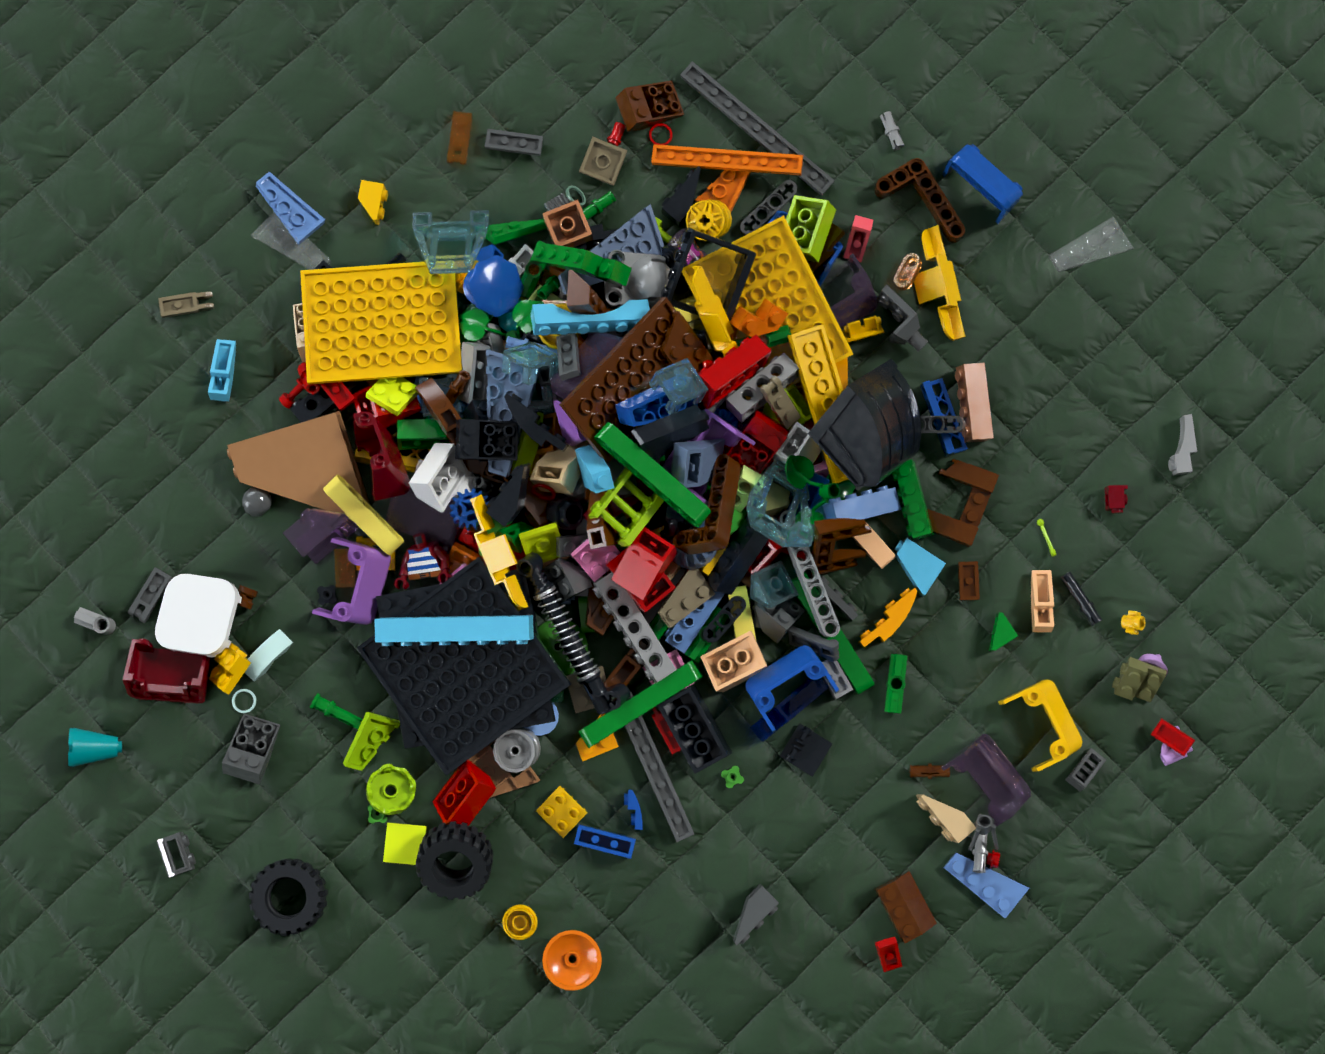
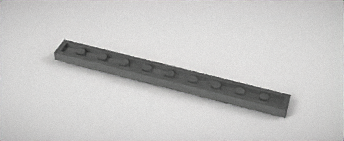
[680,61,835,196]

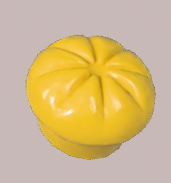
[502,904,538,940]

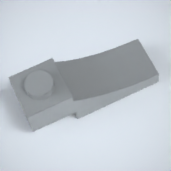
[1168,414,1197,476]

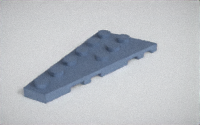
[558,204,664,294]
[486,349,542,477]

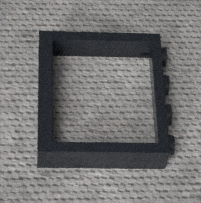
[661,227,757,321]

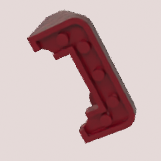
[353,412,410,501]
[122,638,210,703]

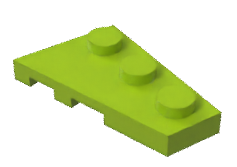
[343,712,400,771]

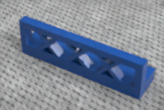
[920,378,968,457]

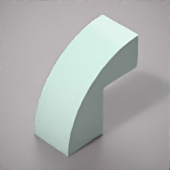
[245,629,293,681]

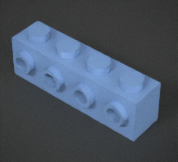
[823,486,901,520]
[664,583,724,654]

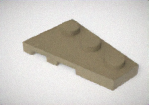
[658,569,715,628]

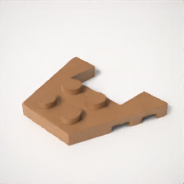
[469,739,541,798]

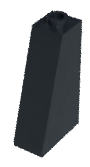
[631,405,709,461]

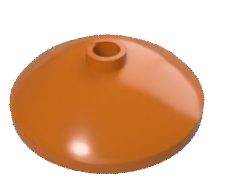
[542,930,602,990]

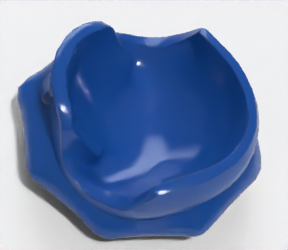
[463,255,524,317]

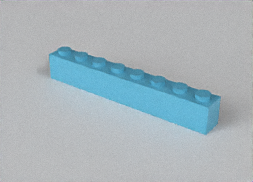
[375,615,534,646]

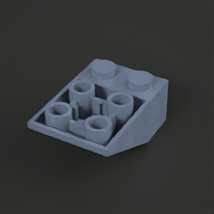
[671,438,725,488]

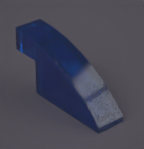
[750,678,829,742]

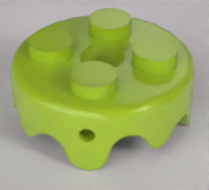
[366,764,416,815]

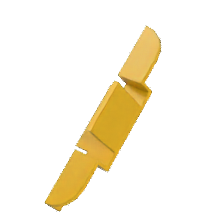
[912,225,965,341]
[692,265,738,357]
[470,494,528,610]

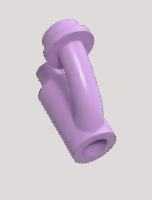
[1160,726,1193,766]

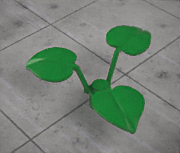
[459,300,544,360]
[785,455,856,543]

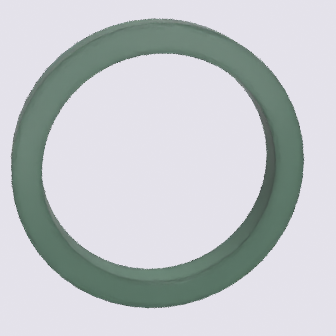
[566,186,586,206]

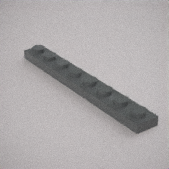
[613,692,694,842]

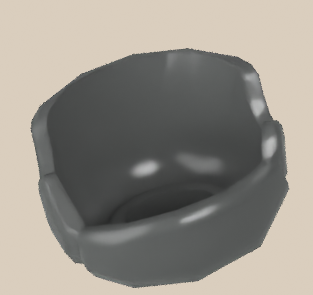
[242,487,272,517]

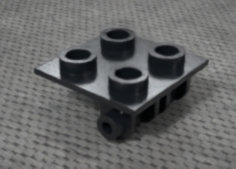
[780,723,832,777]

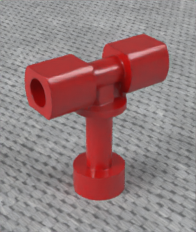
[279,362,320,409]

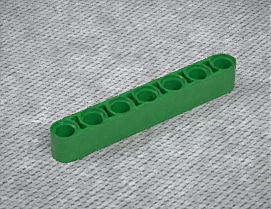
[594,422,711,528]
[788,572,875,695]
[579,661,702,748]

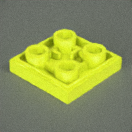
[383,822,427,865]

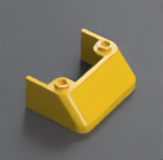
[998,679,1082,772]

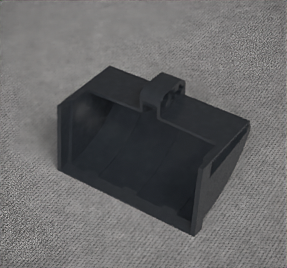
[808,359,921,487]

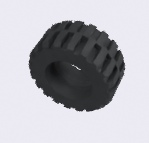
[416,821,493,900]
[249,859,328,936]

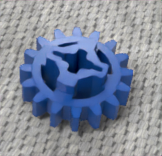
[449,488,489,531]

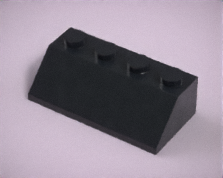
[706,510,772,595]
[657,685,732,774]

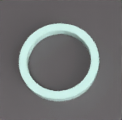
[232,689,256,713]

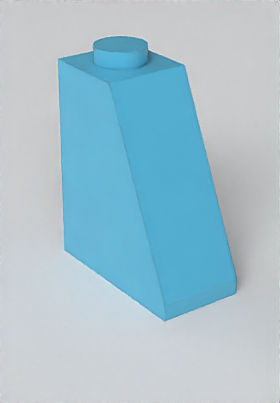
[575,445,614,493]
[894,538,946,597]

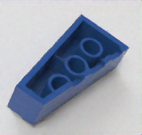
[615,376,698,427]

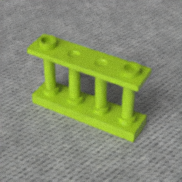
[588,467,664,547]

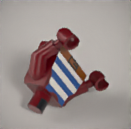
[394,533,452,589]

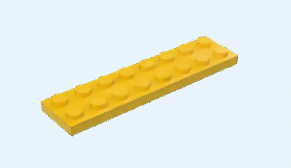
[787,324,848,483]

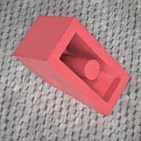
[843,215,873,262]

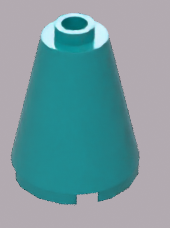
[68,728,122,767]

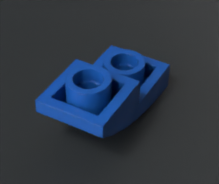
[624,790,643,830]

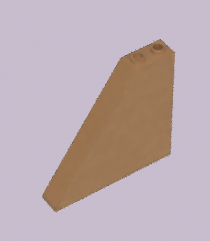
[227,411,370,519]

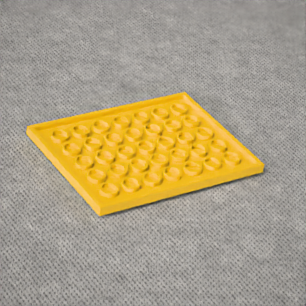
[682,215,853,400]
[300,259,462,384]

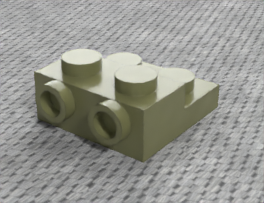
[1112,657,1167,702]

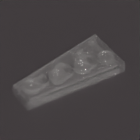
[251,212,331,270]
[1048,217,1133,272]

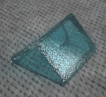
[750,561,799,609]

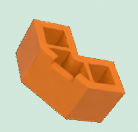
[730,298,788,337]

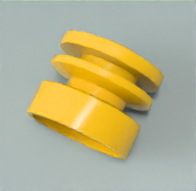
[686,200,732,241]

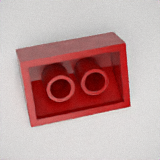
[433,760,496,826]

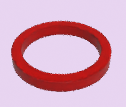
[649,123,672,145]
[532,483,556,500]

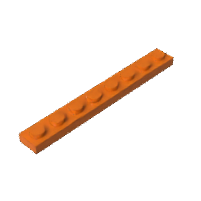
[651,144,803,176]

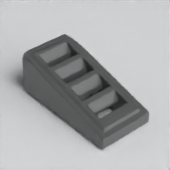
[1065,748,1106,792]

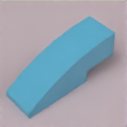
[208,339,236,402]

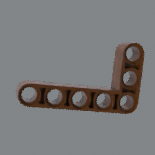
[874,158,965,243]
[673,454,741,555]

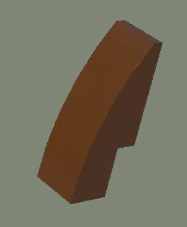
[604,639,648,688]

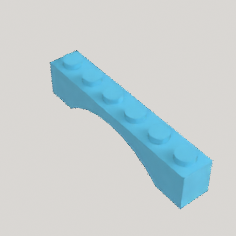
[531,299,650,336]

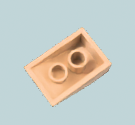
[700,631,767,692]

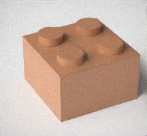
[542,200,593,248]

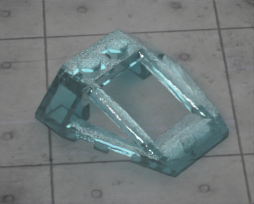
[412,210,489,274]
[746,459,814,547]

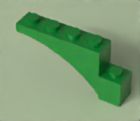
[531,242,632,286]

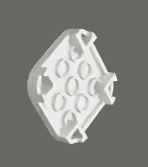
[155,574,242,657]

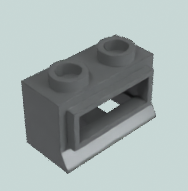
[156,832,196,878]

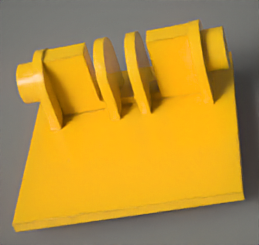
[536,786,587,838]

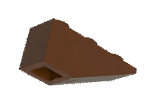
[587,490,618,549]

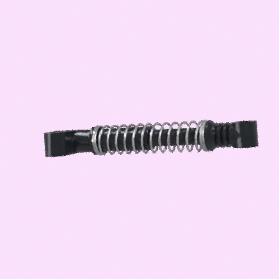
[516,552,630,715]

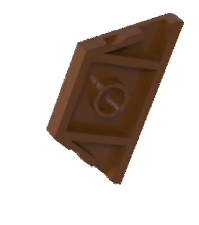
[660,311,715,378]

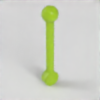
[1037,519,1056,557]

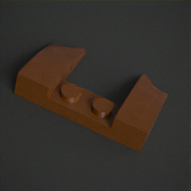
[927,459,999,547]
[809,518,872,576]

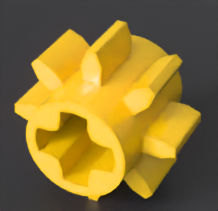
[1121,610,1145,635]

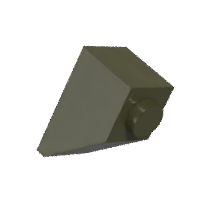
[754,481,790,521]

